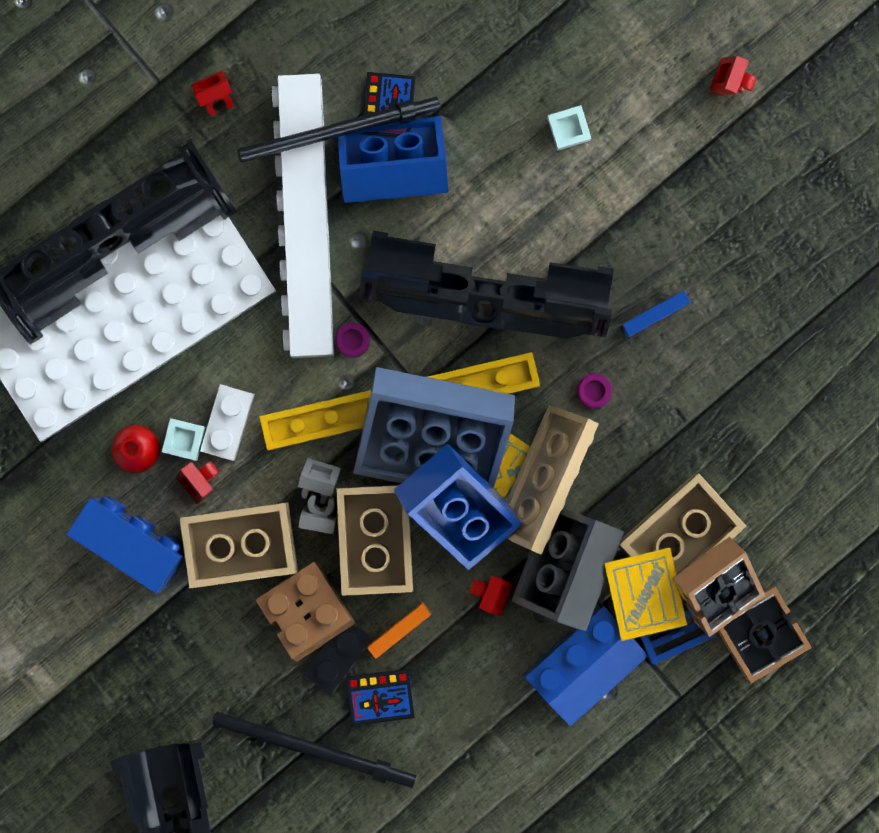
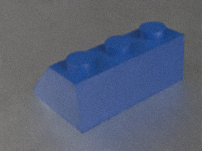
[338,116,449,203]
[523,604,648,726]

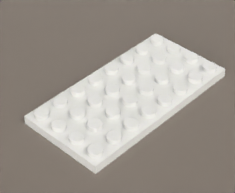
[0,215,277,442]

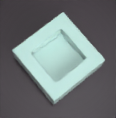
[547,105,592,151]
[162,418,206,461]

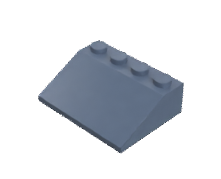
[353,367,515,488]

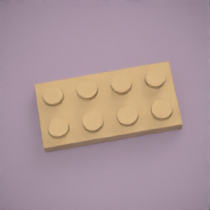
[506,405,598,554]

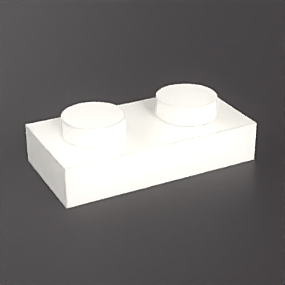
[200,384,255,461]

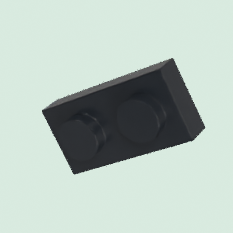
[303,624,373,695]

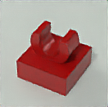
[709,56,757,96]
[191,70,233,116]
[175,461,219,504]
[469,575,514,616]

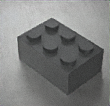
[511,508,624,631]

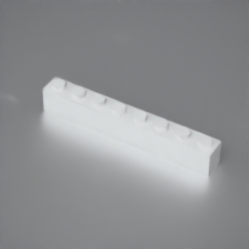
[272,74,334,358]

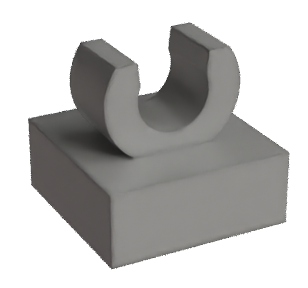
[298,458,341,504]
[298,493,338,534]

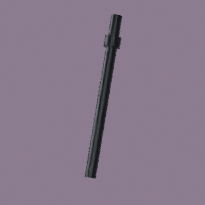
[237,97,440,163]
[212,711,417,789]

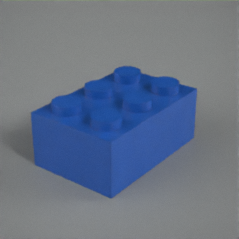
[394,444,522,570]
[66,496,185,594]

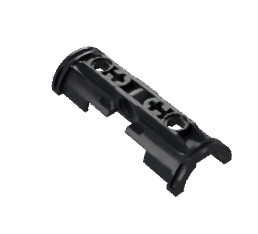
[0,139,237,345]
[360,231,614,339]
[111,740,211,833]

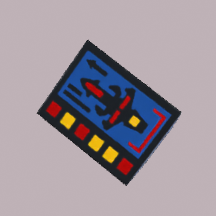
[361,72,416,137]
[346,669,415,726]

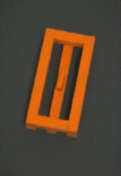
[367,602,431,659]

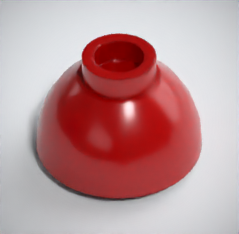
[111,425,160,473]

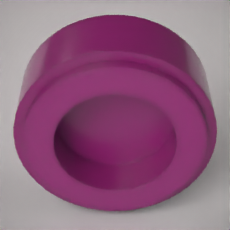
[335,322,370,358]
[577,373,612,409]

